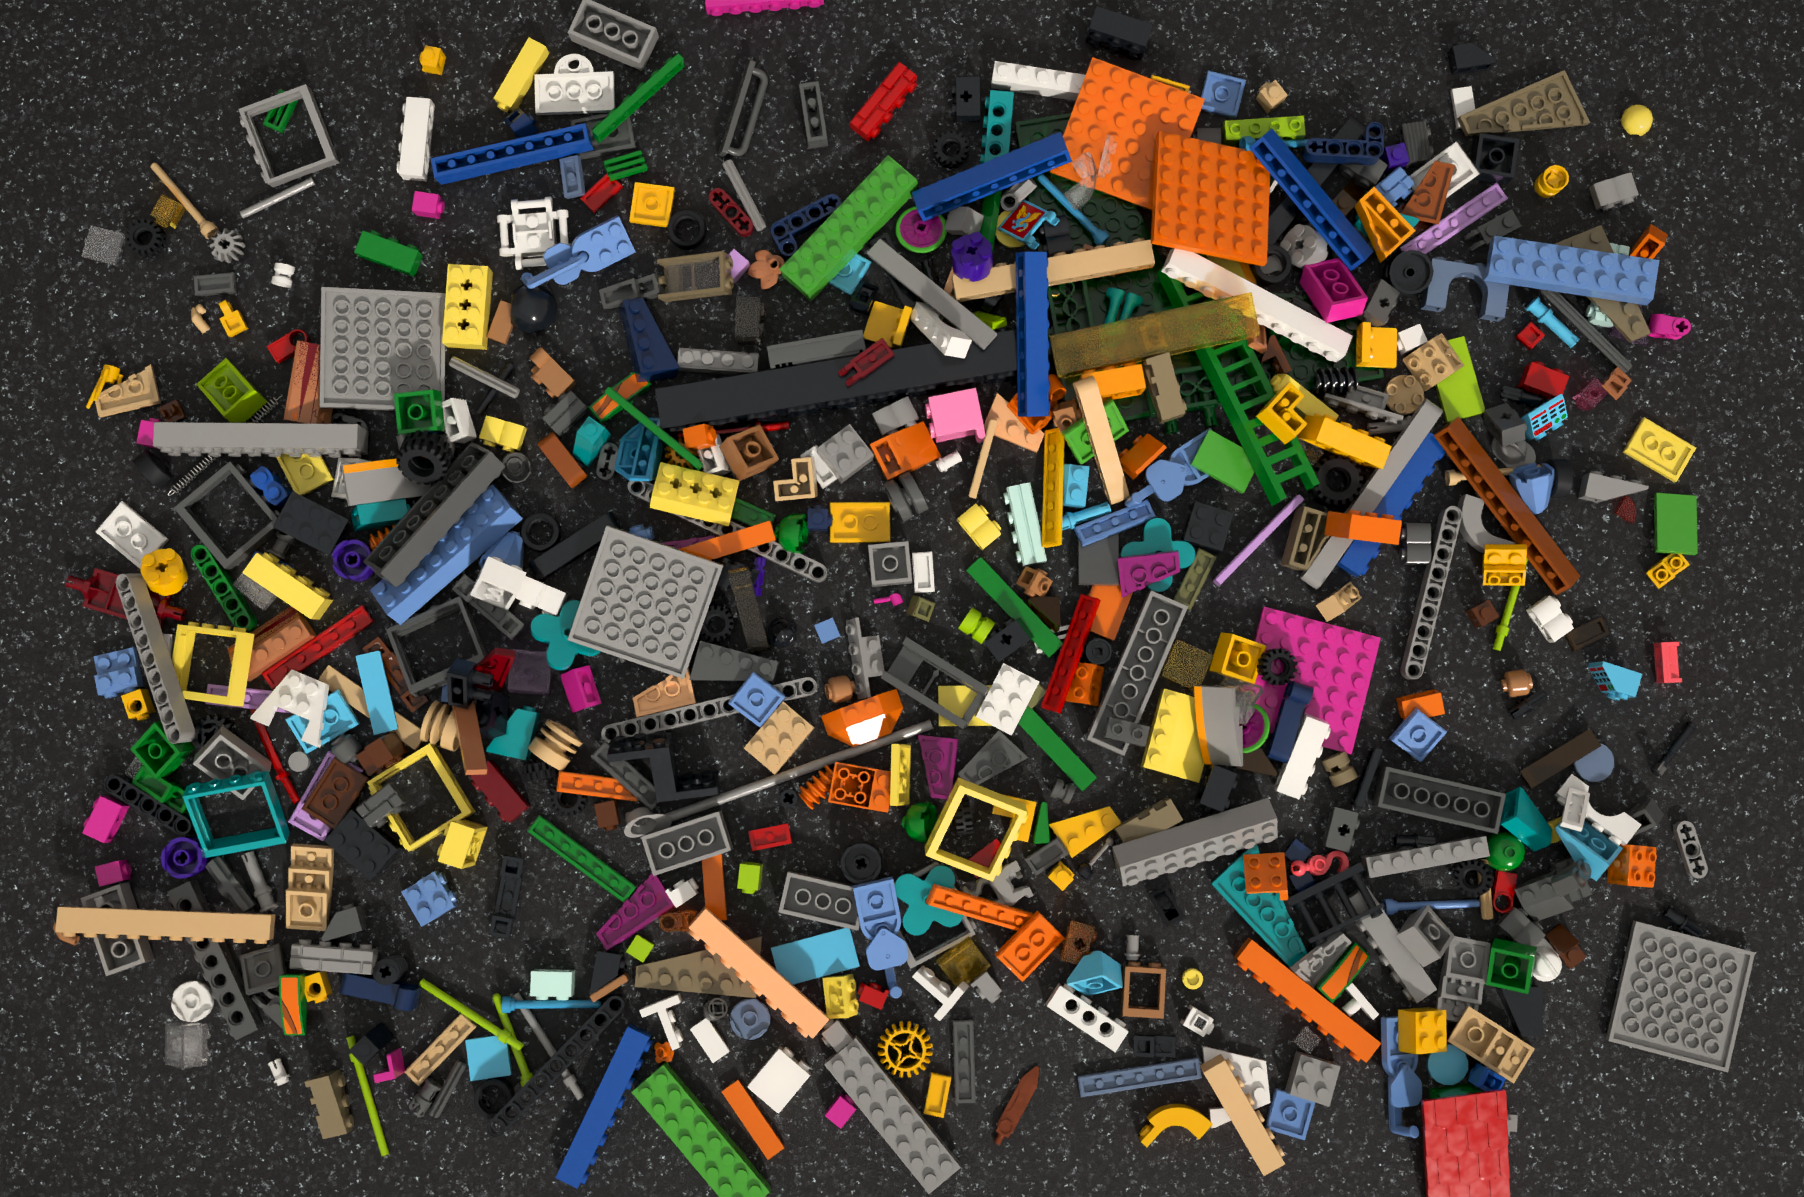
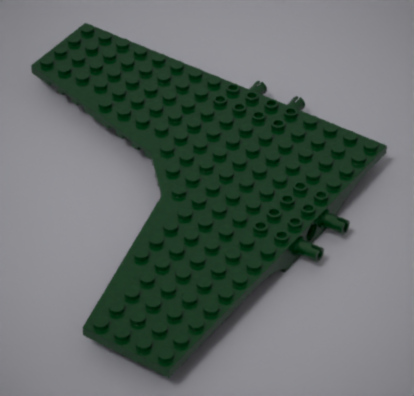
[1015,113,1384,434]

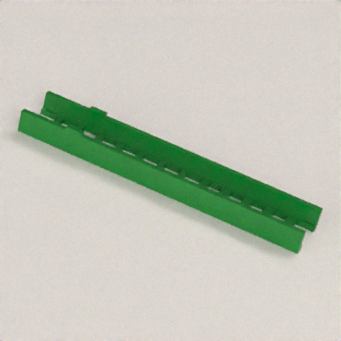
[1156,253,1320,506]

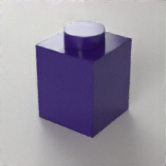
[1380,143,1409,173]

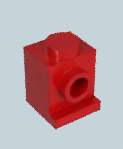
[857,982,889,1010]

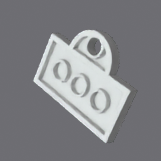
[534,54,615,115]

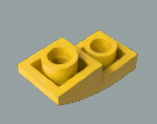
[1646,553,1690,589]

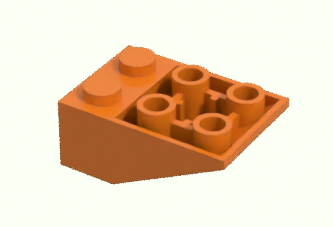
[870,421,941,481]
[828,762,891,813]

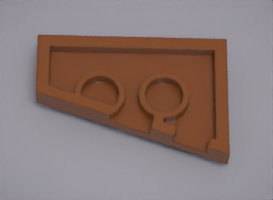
[1401,160,1455,225]

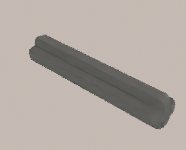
[428,1060,467,1118]

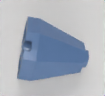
[1509,463,1555,514]
[479,531,524,569]

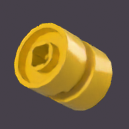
[1534,165,1569,198]

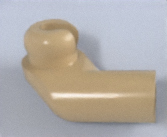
[191,304,210,334]

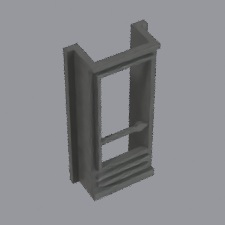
[767,330,866,370]
[881,637,989,729]

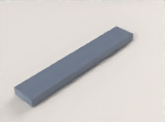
[1077,1057,1202,1097]

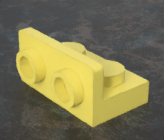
[822,974,859,1019]

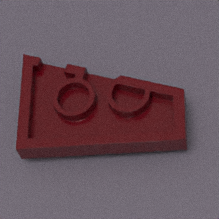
[476,647,515,693]

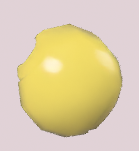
[1621,105,1653,136]

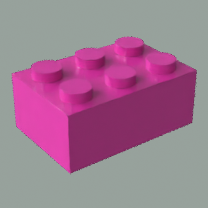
[1299,258,1368,323]

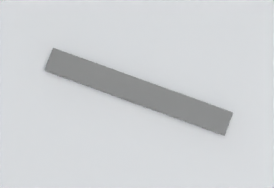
[867,239,997,350]

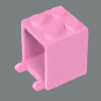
[925,388,985,443]

